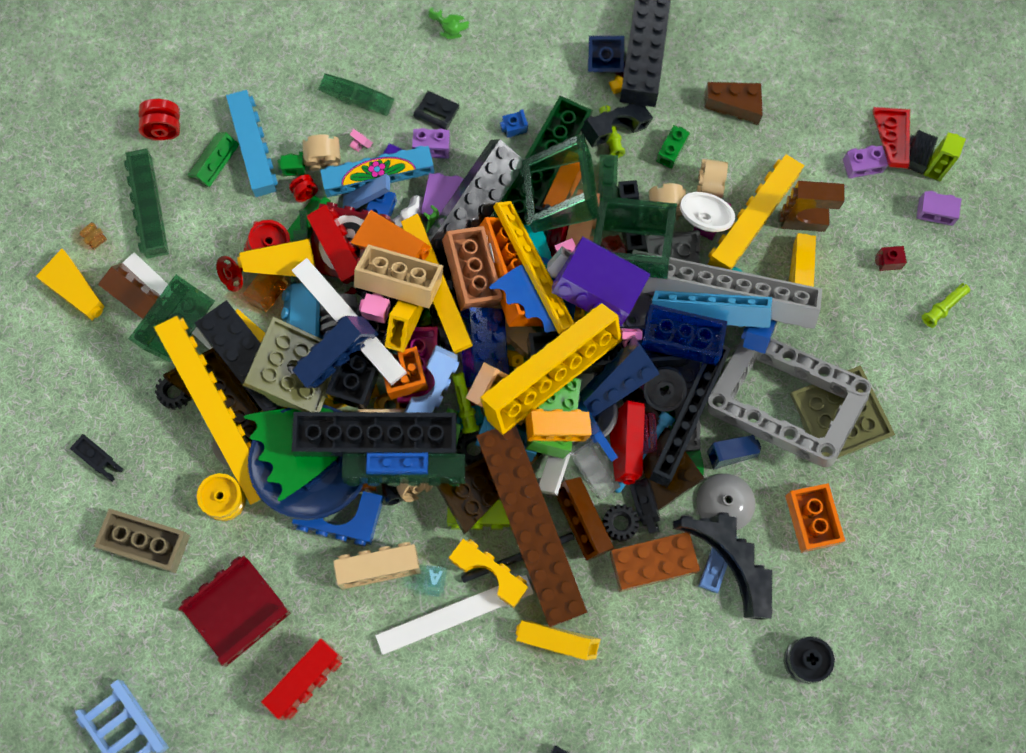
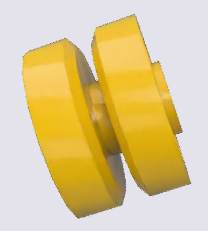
[197,473,246,522]

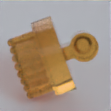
[79,222,107,250]

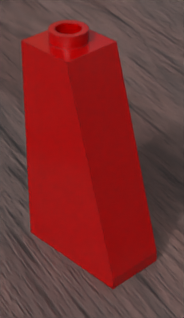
[609,400,645,485]

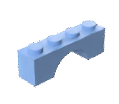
[404,345,459,413]

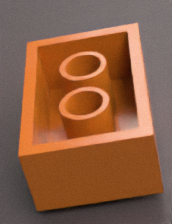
[785,483,845,553]

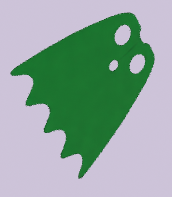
[244,408,338,501]

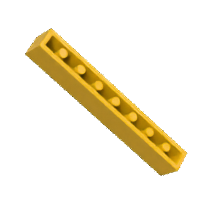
[707,154,805,270]

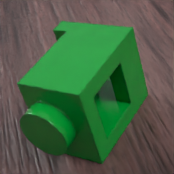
[277,151,305,176]

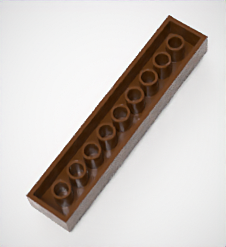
[476,425,588,628]

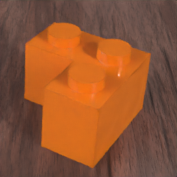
[383,346,429,400]

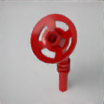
[216,221,258,292]

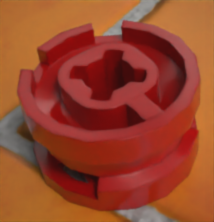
[289,175,319,202]

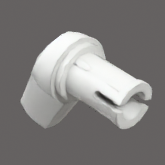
[391,196,424,227]

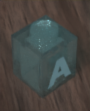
[423,565,447,597]

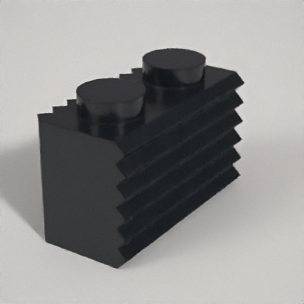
[908,130,938,174]

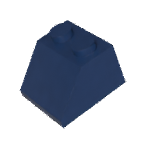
[588,36,625,73]

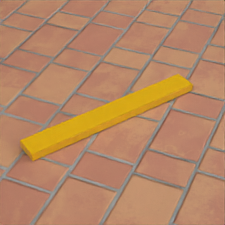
[493,201,575,334]
[401,213,473,354]

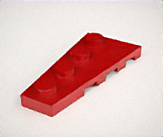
[873,107,910,169]

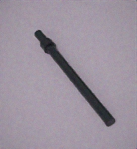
[461,532,575,583]

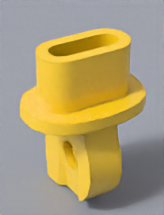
[609,75,623,94]

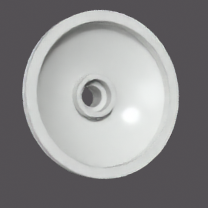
[680,192,735,232]

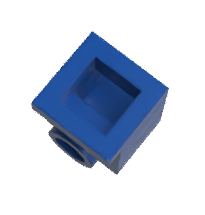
[500,109,528,138]

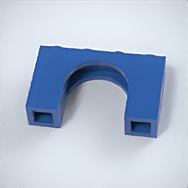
[292,491,383,547]

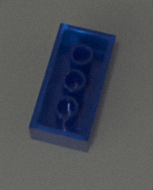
[640,304,728,365]
[459,307,509,389]

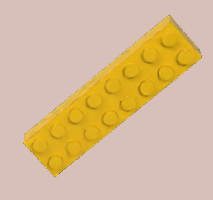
[480,303,622,435]

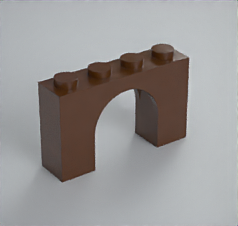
[778,181,845,232]

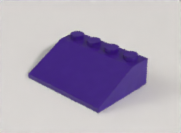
[552,236,650,327]

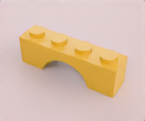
[449,538,528,609]

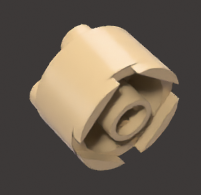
[302,134,341,171]
[697,159,728,198]
[649,183,686,221]

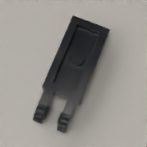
[69,434,124,482]

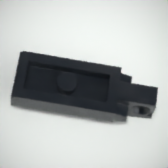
[629,478,661,535]

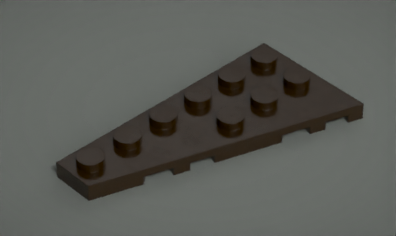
[163,348,260,443]
[622,388,705,511]
[435,452,542,535]

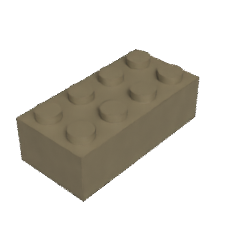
[94,508,190,574]

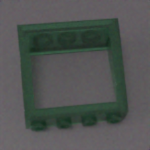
[520,134,600,233]
[593,196,677,279]
[128,274,215,362]

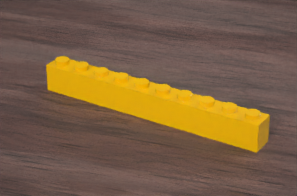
[154,316,261,505]

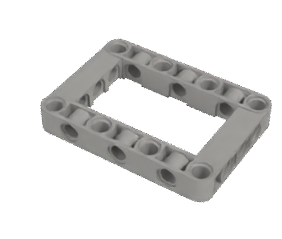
[708,338,871,468]

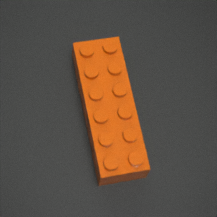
[479,217,543,327]

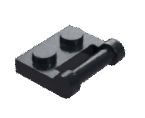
[413,91,460,130]

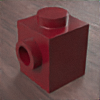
[875,246,907,271]

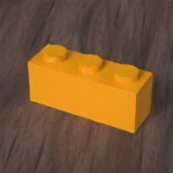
[525,409,592,442]

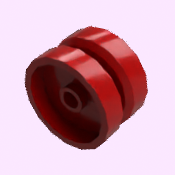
[138,99,180,141]
[245,220,290,251]

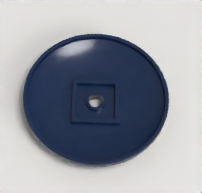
[248,405,368,520]

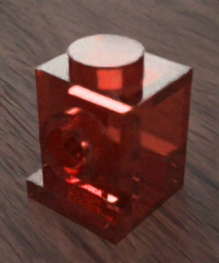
[600,234,628,260]

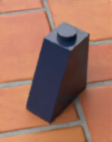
[707,435,761,470]

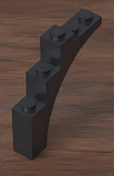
[673,512,772,620]

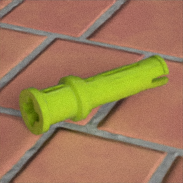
[599,105,626,159]
[922,283,970,328]
[452,373,480,433]

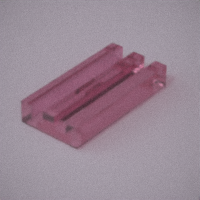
[643,412,657,454]

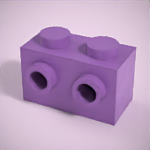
[412,128,450,159]
[843,145,888,179]
[916,191,962,226]

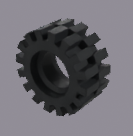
[155,378,192,410]
[457,431,485,466]
[602,504,639,542]

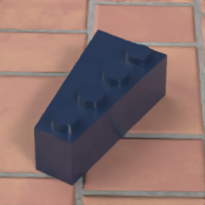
[293,316,379,388]
[580,336,660,417]

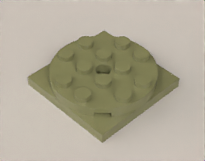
[243,317,336,412]
[790,365,895,459]

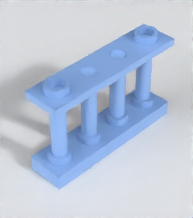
[75,680,169,753]

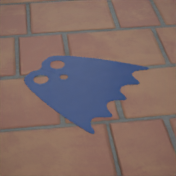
[489,257,576,333]

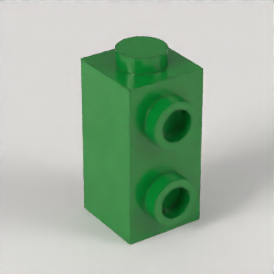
[656,125,690,169]

